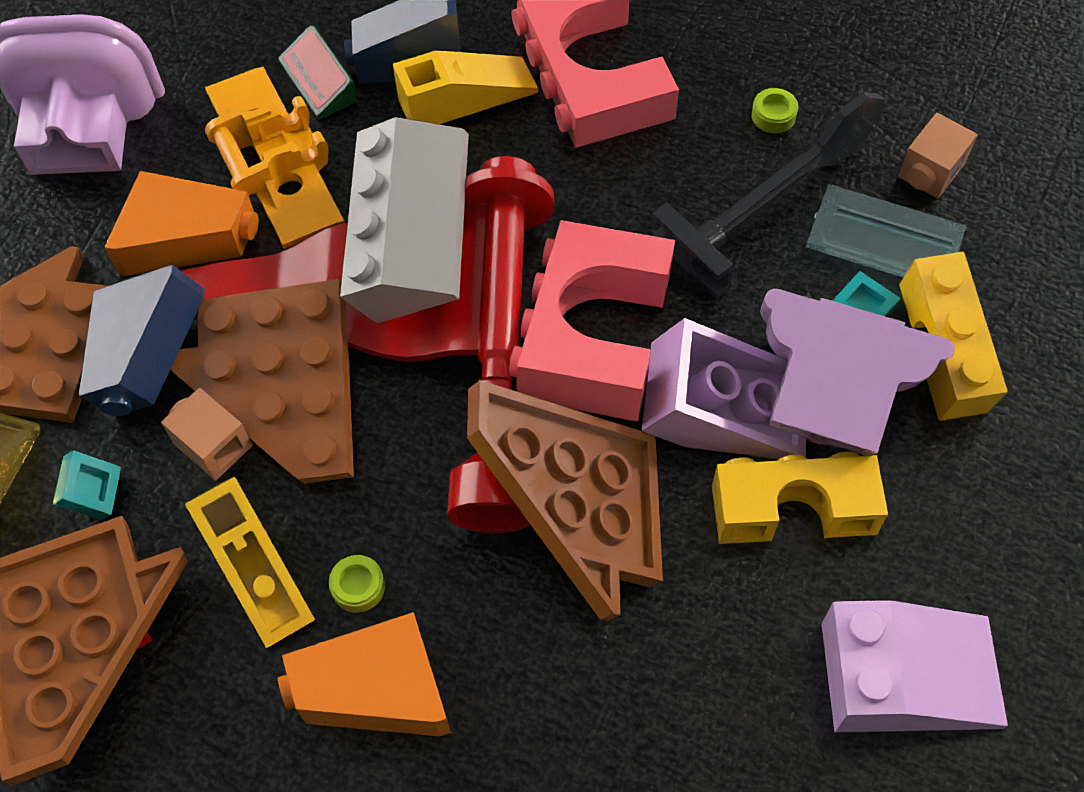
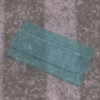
[806,184,967,277]

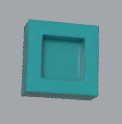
[833,271,900,317]
[53,450,121,520]

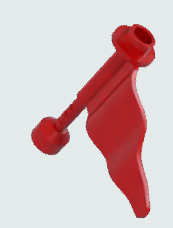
[182,156,554,533]

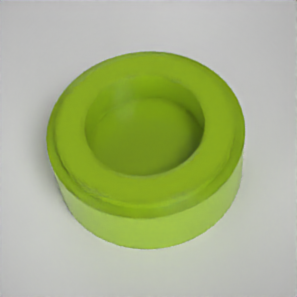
[751,88,798,133]
[329,555,385,613]

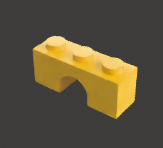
[899,252,1008,421]
[712,452,888,544]

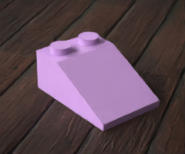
[642,318,806,459]
[822,601,1008,732]

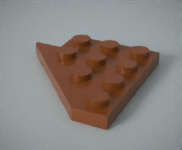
[0,246,108,423]
[170,279,354,484]
[467,380,663,621]
[0,516,188,787]

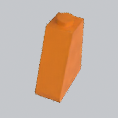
[104,171,259,276]
[278,612,451,736]

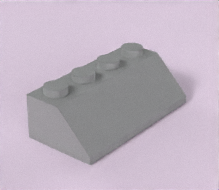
[340,117,469,323]

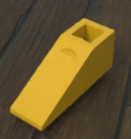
[393,51,538,125]

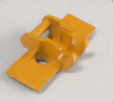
[205,67,345,249]

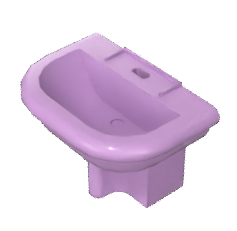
[0,14,165,175]
[760,289,955,456]

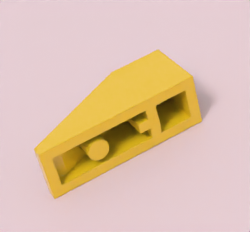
[185,477,315,648]

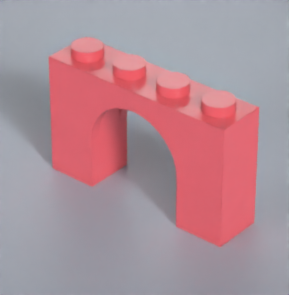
[512,0,679,148]
[509,220,675,421]

